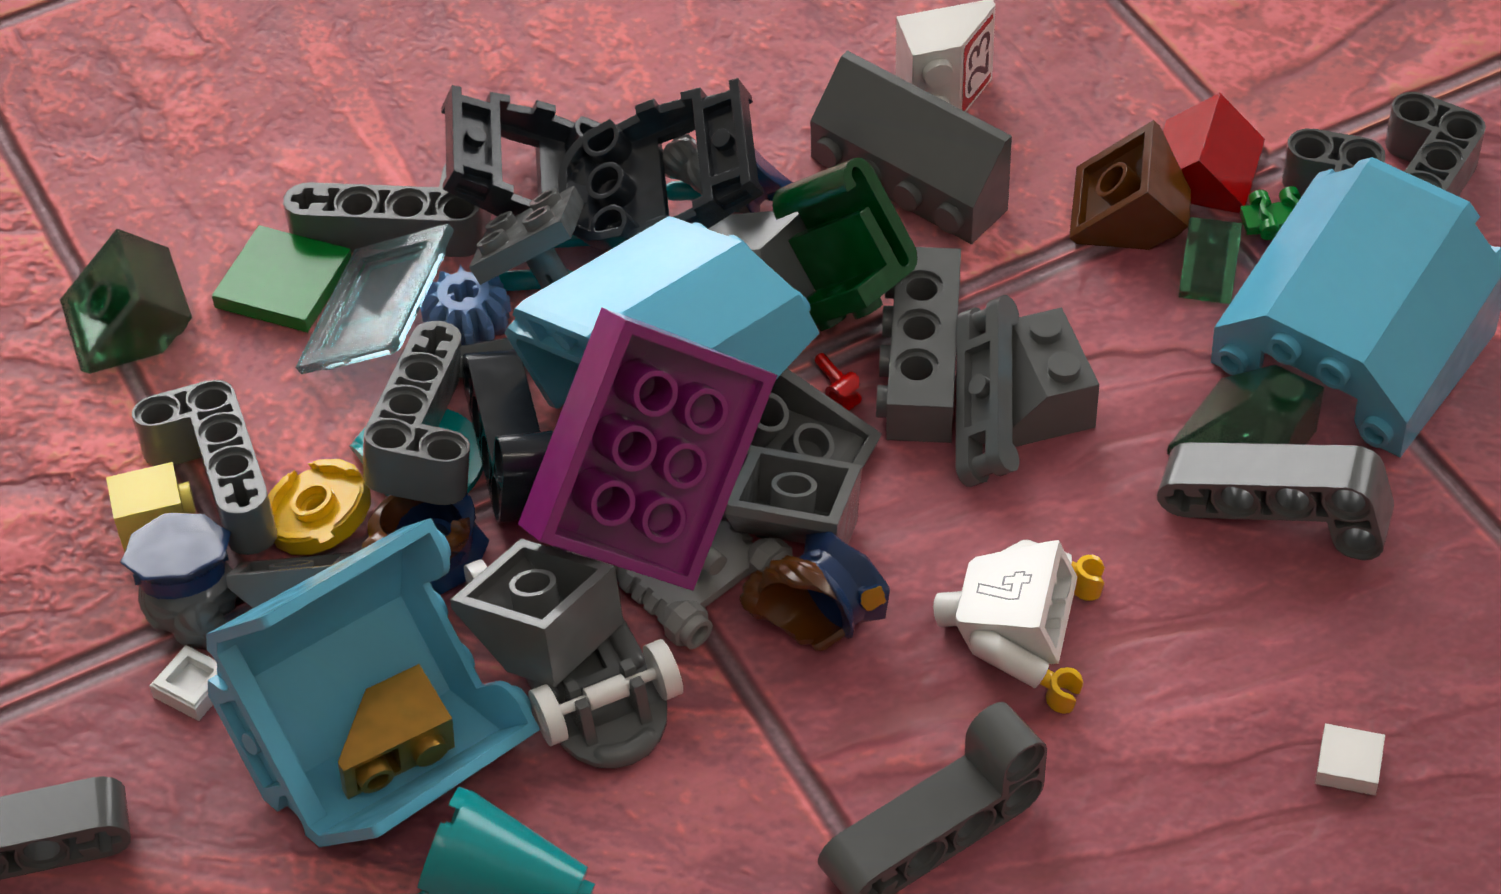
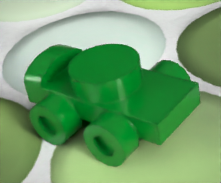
[1240,186,1301,240]

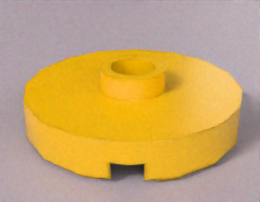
[268,459,371,555]

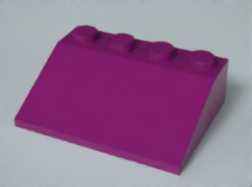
[518,307,778,591]

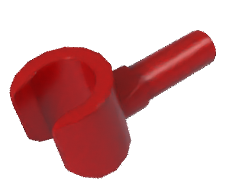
[814,353,863,411]

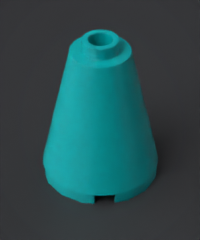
[417,787,595,894]

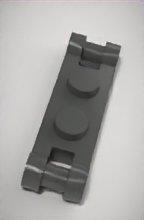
[956,295,1020,488]

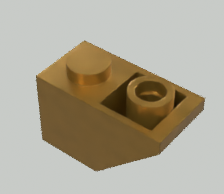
[338,664,455,799]

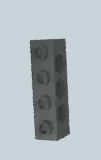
[876,247,961,443]

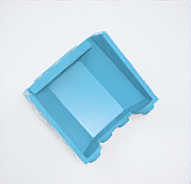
[1211,157,1501,457]
[505,216,820,409]
[206,518,541,847]

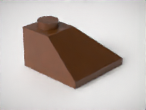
[1069,120,1191,250]

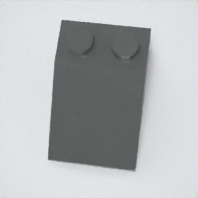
[740,368,882,471]

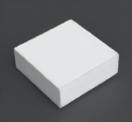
[149,645,217,721]
[1315,723,1385,796]

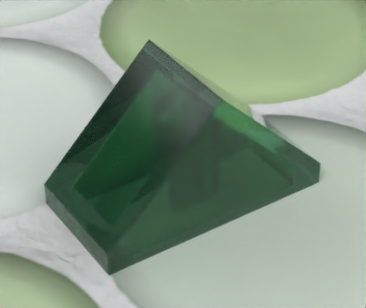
[1178,217,1243,304]

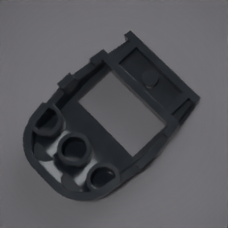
[558,78,764,251]
[441,85,601,216]

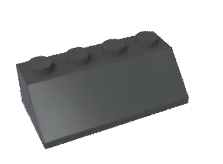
[810,50,1012,245]

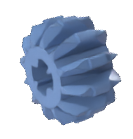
[420,264,511,346]

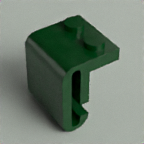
[772,158,918,331]

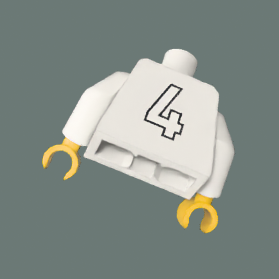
[933,540,1105,714]

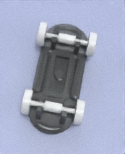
[464,546,683,769]

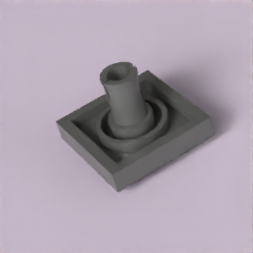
[469,186,584,289]

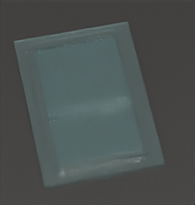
[295,224,454,375]

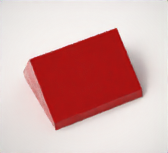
[1163,93,1265,214]

